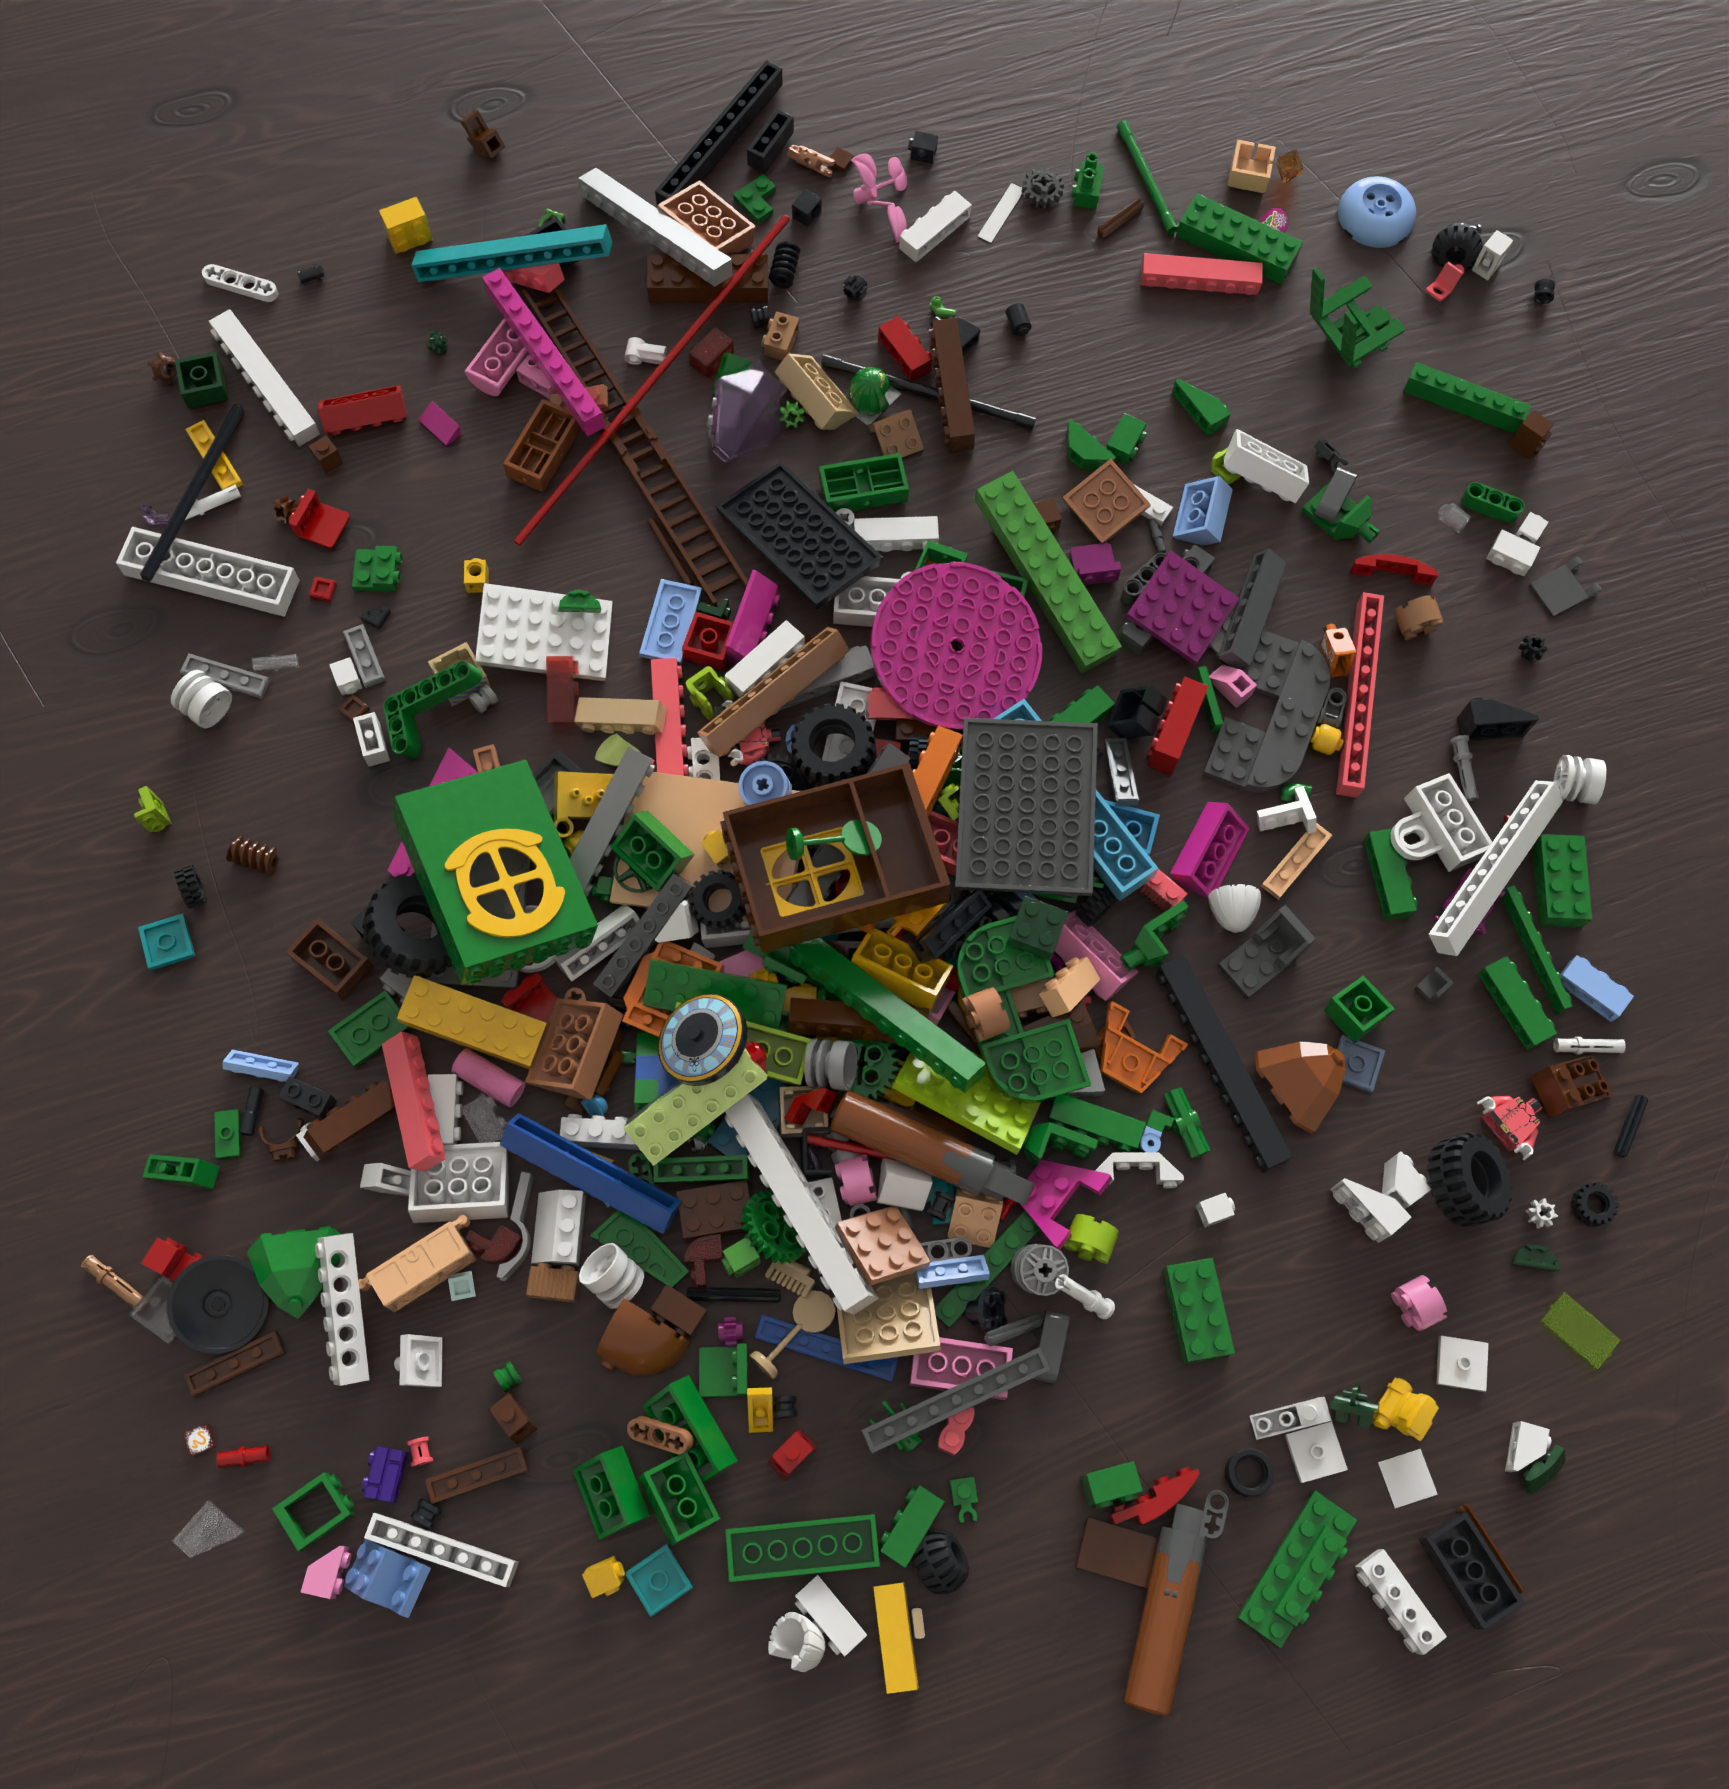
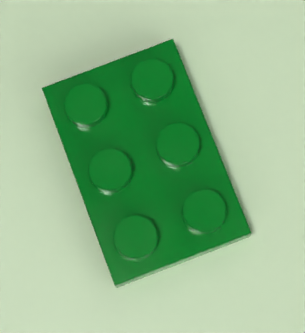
[328,990,412,1068]

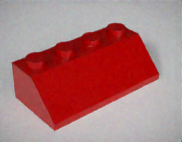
[318,385,407,435]

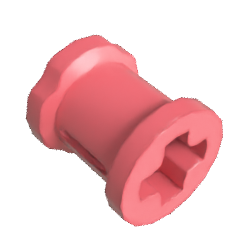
[406,1436,433,1467]

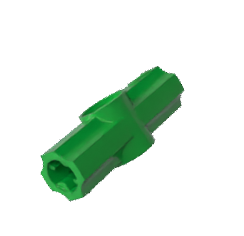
[1163,1087,1210,1159]

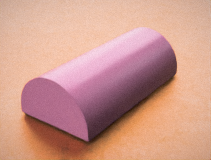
[465,318,543,396]

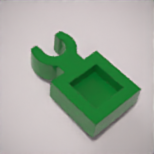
[950,1477,978,1523]

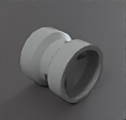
[468,684,499,714]

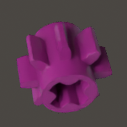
[718,1316,743,1347]

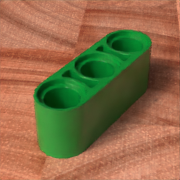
[1461,482,1525,524]

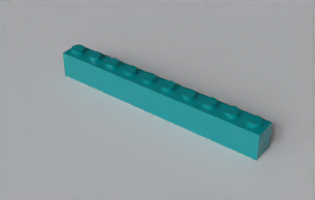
[411,224,612,282]

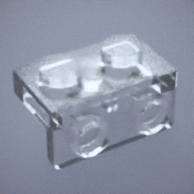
[460,1093,507,1143]

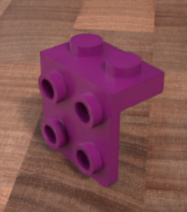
[1070,543,1122,585]

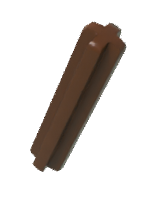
[1097,198,1144,238]

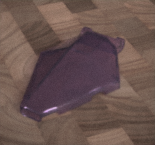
[712,359,788,462]

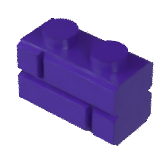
[361,1446,409,1503]

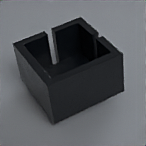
[1107,685,1167,739]

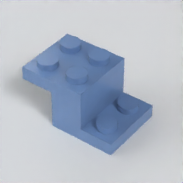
[344,1539,431,1618]

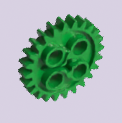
[831,1038,899,1101]
[740,1190,807,1265]

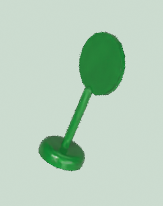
[786,820,882,860]

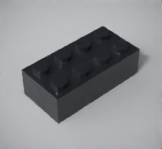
[1418,1512,1525,1630]

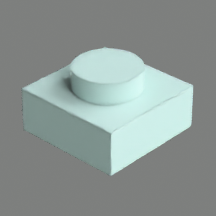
[447,1271,476,1301]

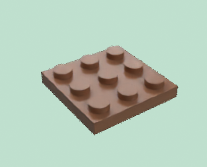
[1062,459,1151,544]
[835,1206,931,1286]

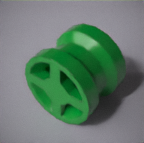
[493,1361,522,1393]

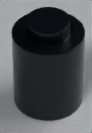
[1005,303,1032,336]

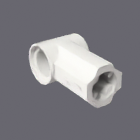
[624,337,667,365]

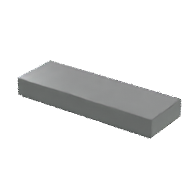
[343,624,386,688]

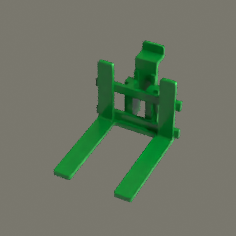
[1310,267,1405,368]

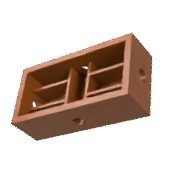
[503,399,581,493]

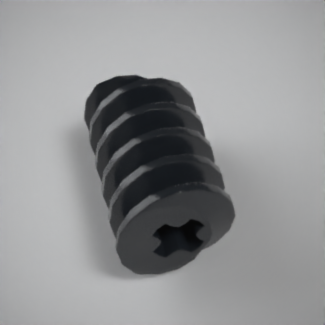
[769,241,801,289]

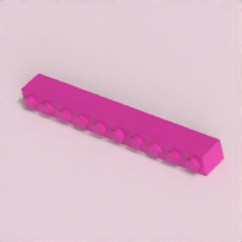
[482,268,605,437]

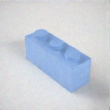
[1560,955,1634,1022]

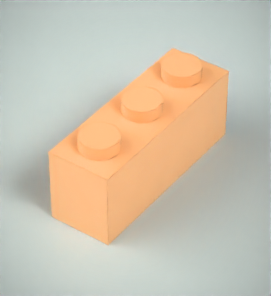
[1039,957,1100,1018]

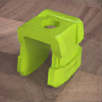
[686,666,734,721]

